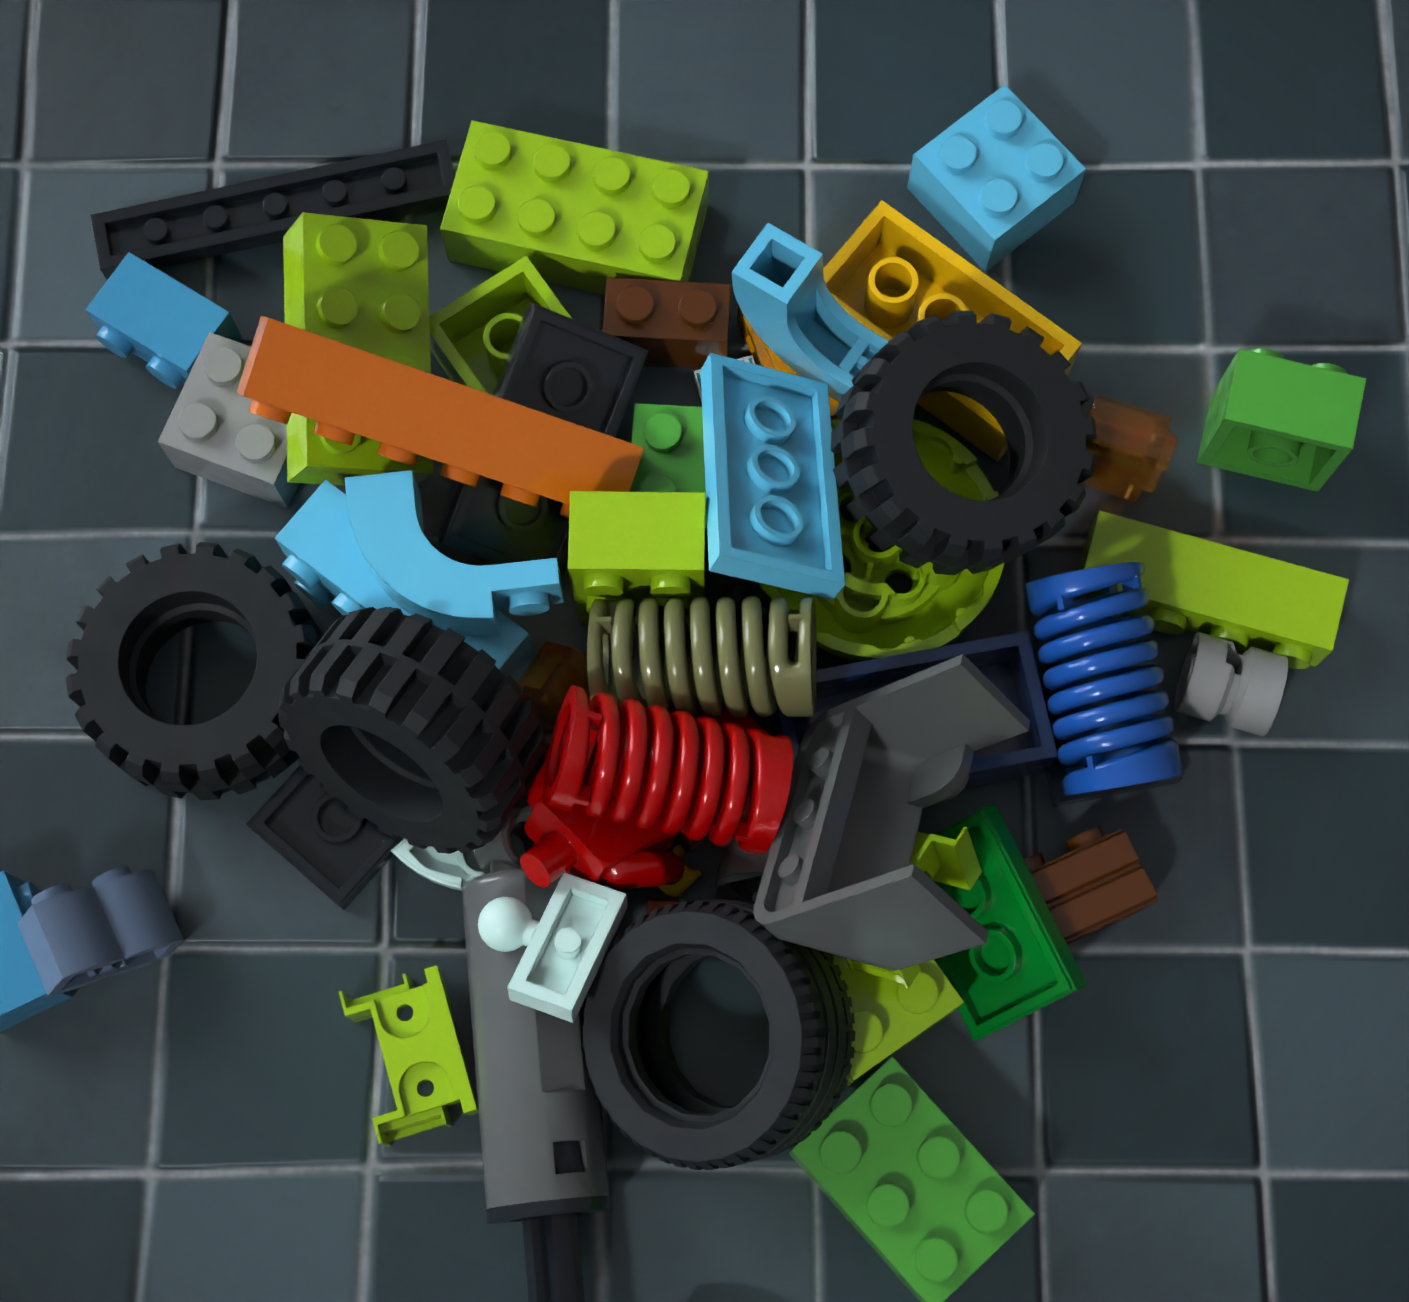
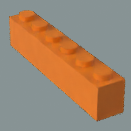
[237,316,644,518]

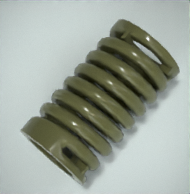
[587,596,817,718]

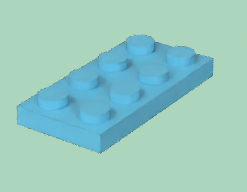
[700,353,845,600]

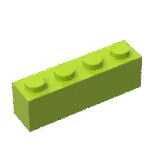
[1075,510,1349,669]

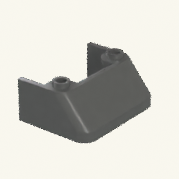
[753,654,1030,971]

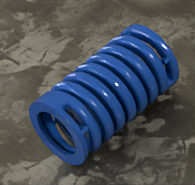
[1025,562,1184,795]

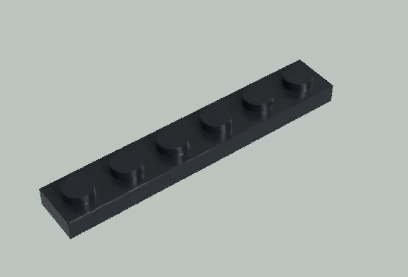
[91,139,455,279]

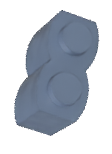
[17,866,184,996]

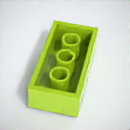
[440,120,709,295]
[283,212,434,486]

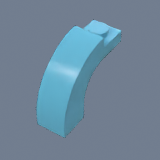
[731,223,889,402]
[345,470,564,636]

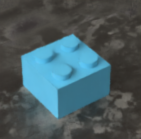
[907,84,1086,272]

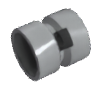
[1174,632,1288,736]

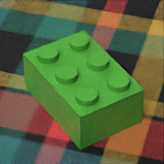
[789,1057,1035,1302]

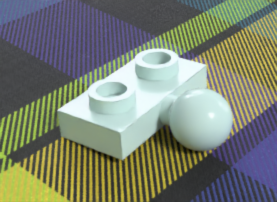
[478,873,628,1023]

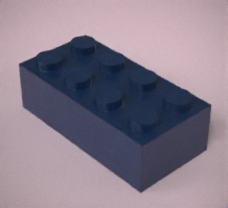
[773,631,1058,788]

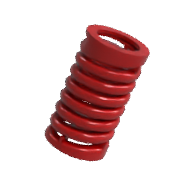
[542,685,793,855]

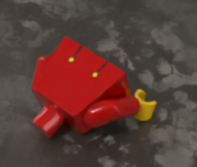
[520,739,702,897]

